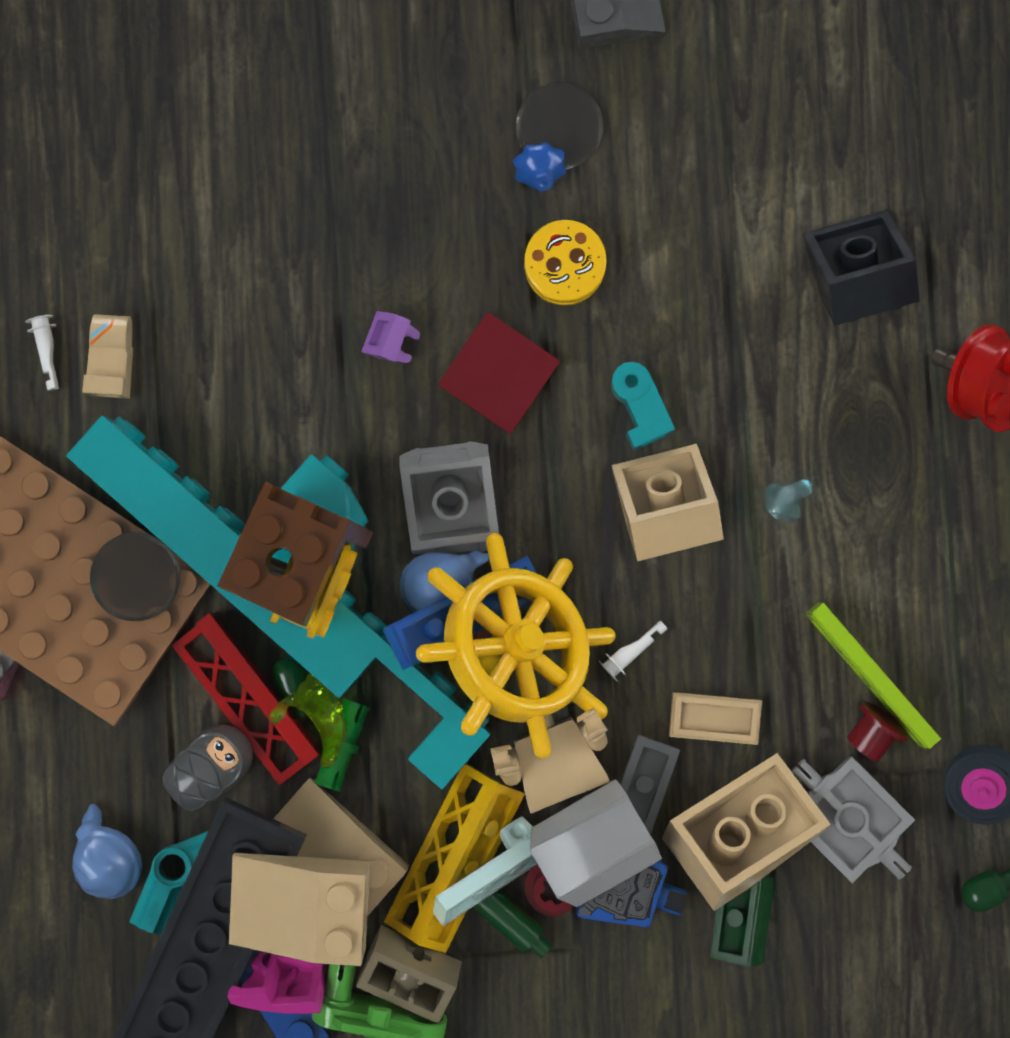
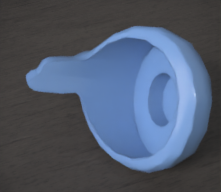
[399,550,489,613]
[72,803,143,899]

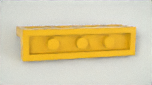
[384,763,525,953]

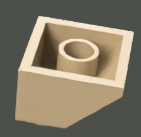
[611,444,724,561]

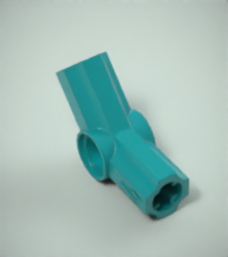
[129,830,209,935]

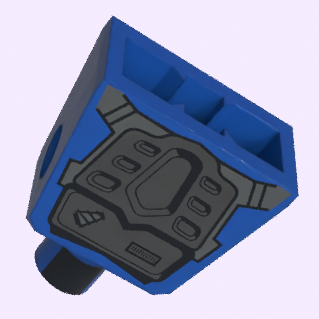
[576,860,687,927]

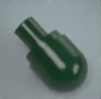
[271,656,311,719]
[961,869,1010,912]

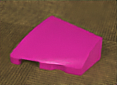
[227,951,329,1014]

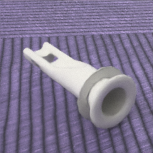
[25,315,59,391]
[599,621,667,682]

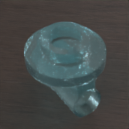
[765,479,812,522]

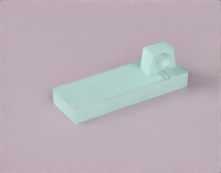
[433,816,537,926]

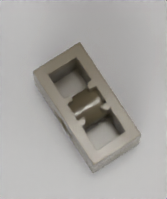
[356,925,462,1024]

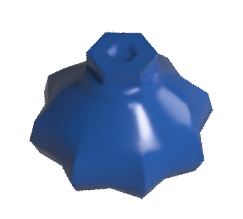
[513,141,566,192]

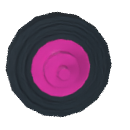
[943,744,1010,825]

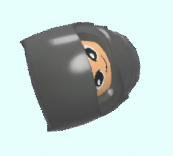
[162,723,253,811]

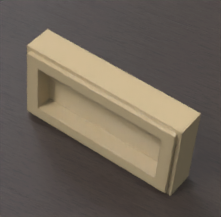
[669,692,762,745]

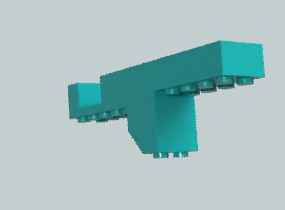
[66,415,491,790]

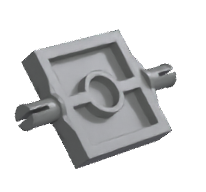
[791,755,915,883]

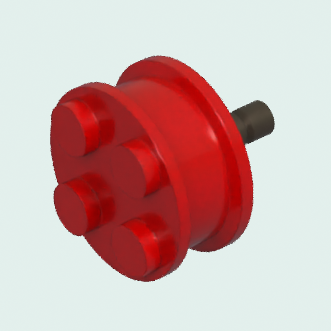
[932,324,1010,432]

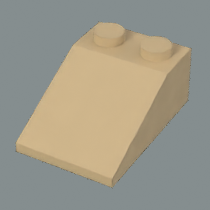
[662,753,831,911]
[273,777,409,916]
[229,853,370,966]

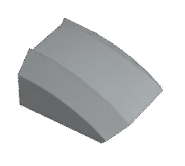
[399,441,499,555]
[530,779,662,907]

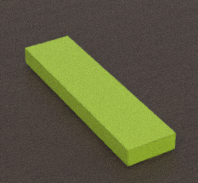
[806,602,941,749]

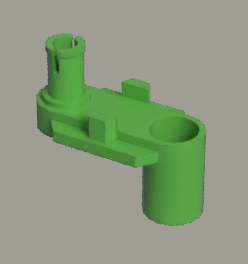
[311,964,447,1038]

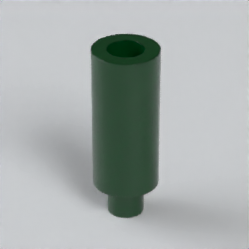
[472,889,552,959]

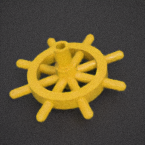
[416,533,616,759]

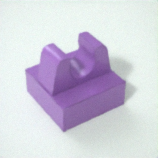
[361,311,420,363]

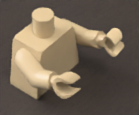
[490,707,610,813]

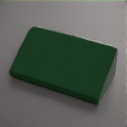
[710,875,775,967]

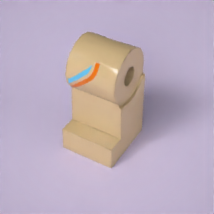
[82,314,133,399]

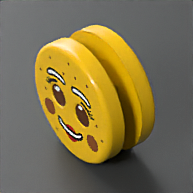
[524,220,607,306]

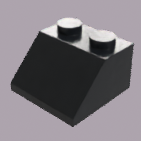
[803,210,920,326]

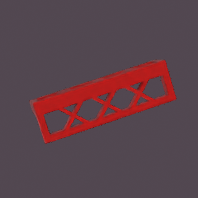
[172,612,322,785]

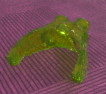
[269,673,346,768]

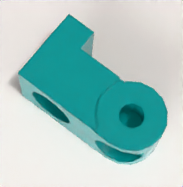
[611,362,675,451]

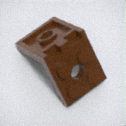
[217,482,374,627]

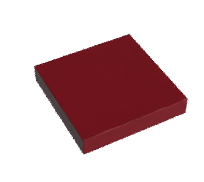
[438,312,560,435]

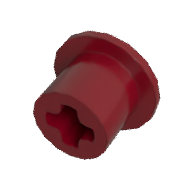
[847,701,909,762]
[524,864,574,916]

